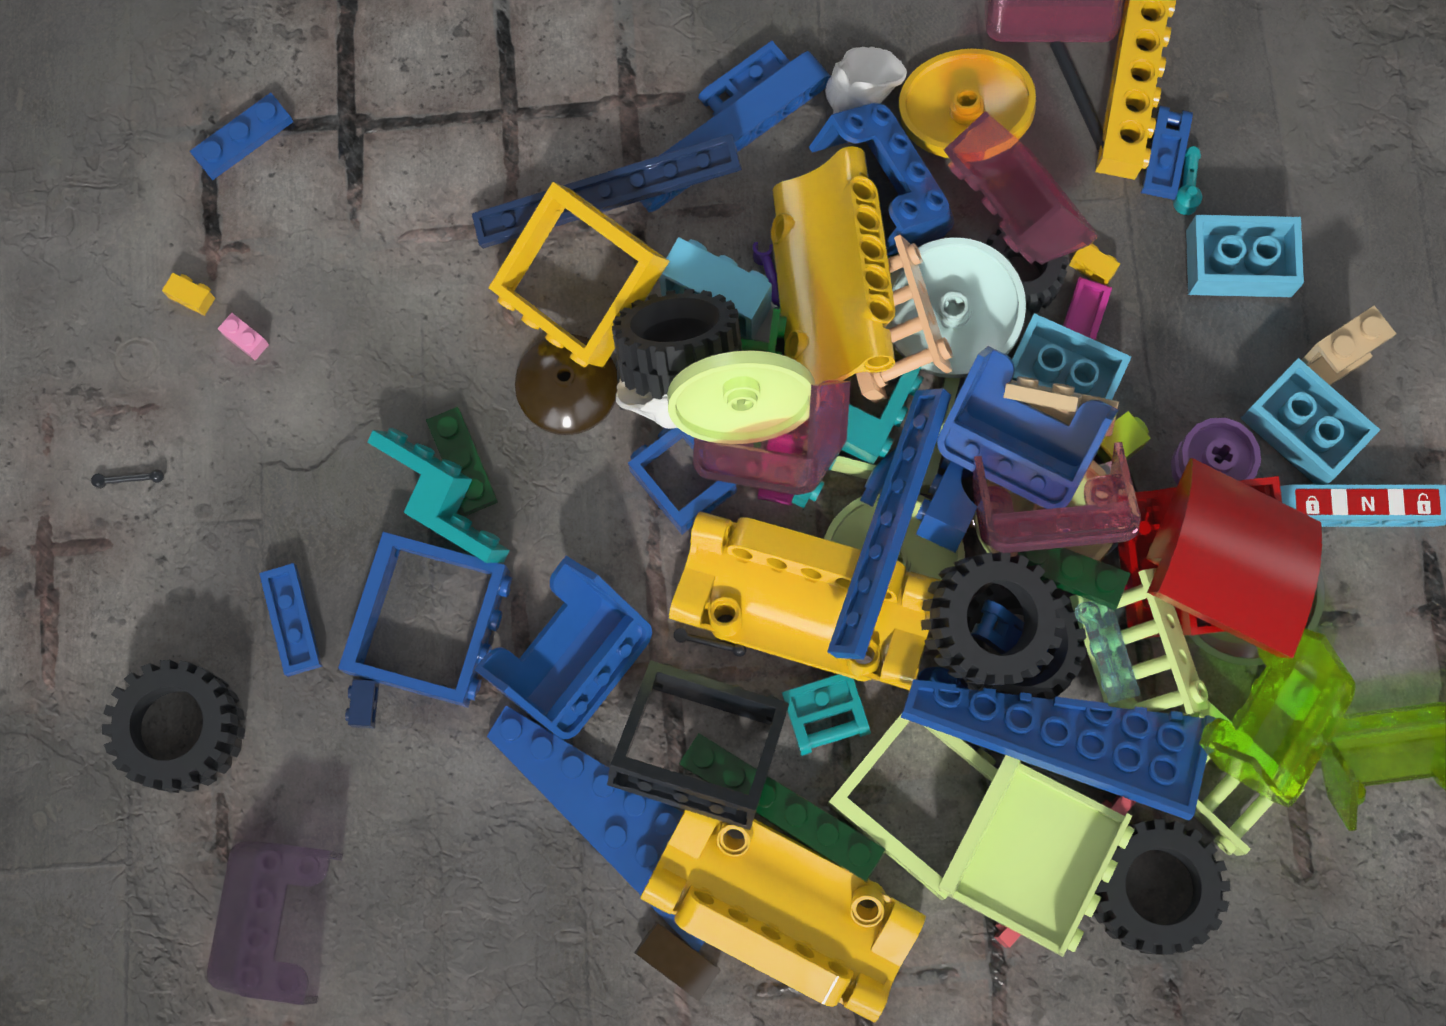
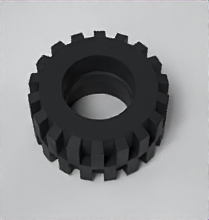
[986,221,1068,315]

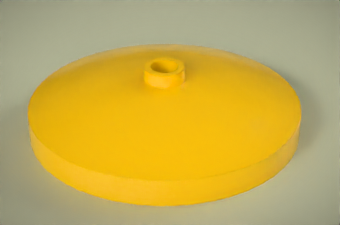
[899,49,1036,159]

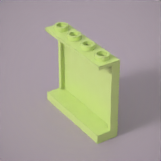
[938,755,1135,957]

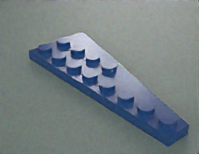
[901,679,1216,821]
[487,706,705,952]

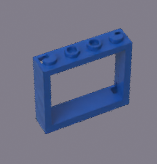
[338,532,513,708]

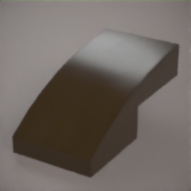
[634,922,721,1001]

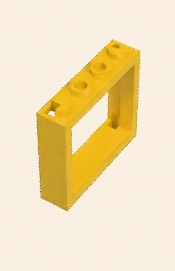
[489,182,670,367]

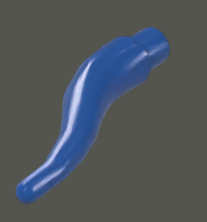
[860,448,896,507]

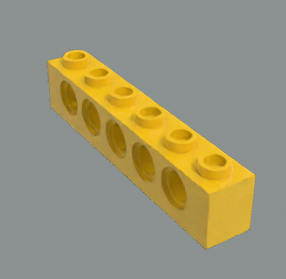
[1095,0,1176,180]

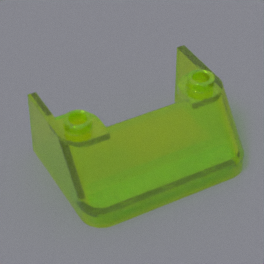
[1315,702,1446,831]

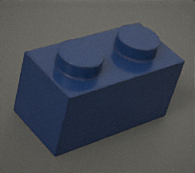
[345,680,379,729]

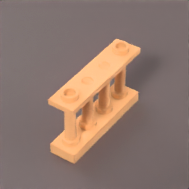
[856,235,953,403]

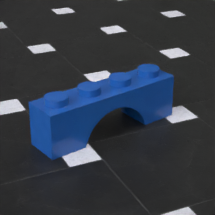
[916,458,980,553]

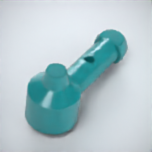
[1173,146,1202,215]

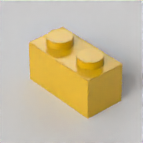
[1069,241,1120,286]
[162,273,215,316]

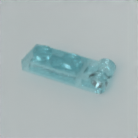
[1075,601,1141,704]

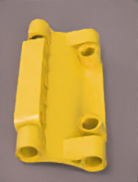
[771,146,895,402]
[669,511,940,690]
[640,810,926,1023]

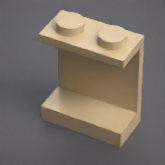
[1302,306,1397,386]

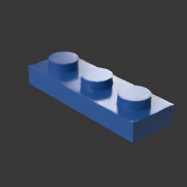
[190,93,293,181]
[259,563,323,677]

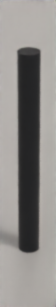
[1050,38,1104,152]

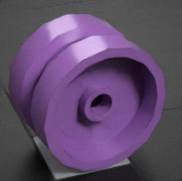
[1171,418,1261,486]

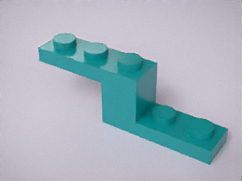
[791,367,924,508]
[367,428,510,563]

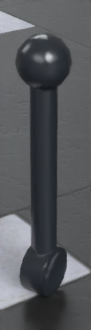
[91,469,164,489]
[674,628,747,657]

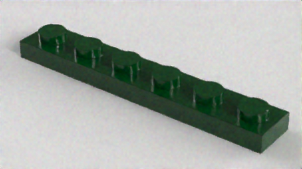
[679,733,886,883]

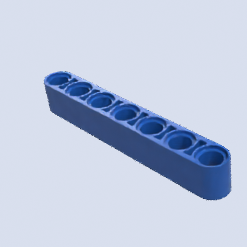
[640,51,831,212]

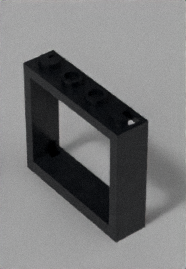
[607,660,790,830]

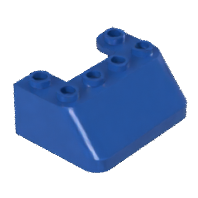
[809,103,954,256]
[937,346,1119,511]
[474,556,652,739]

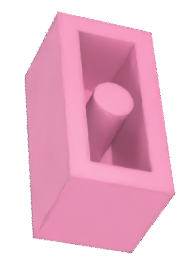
[217,313,269,360]

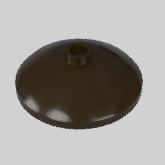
[515,334,618,435]

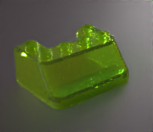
[1199,628,1356,807]

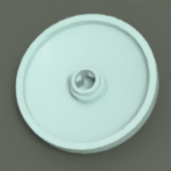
[886,238,1026,378]

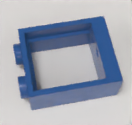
[628,428,737,535]

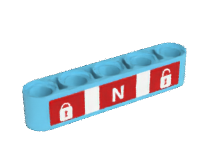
[1280,485,1446,527]

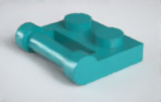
[782,674,871,756]

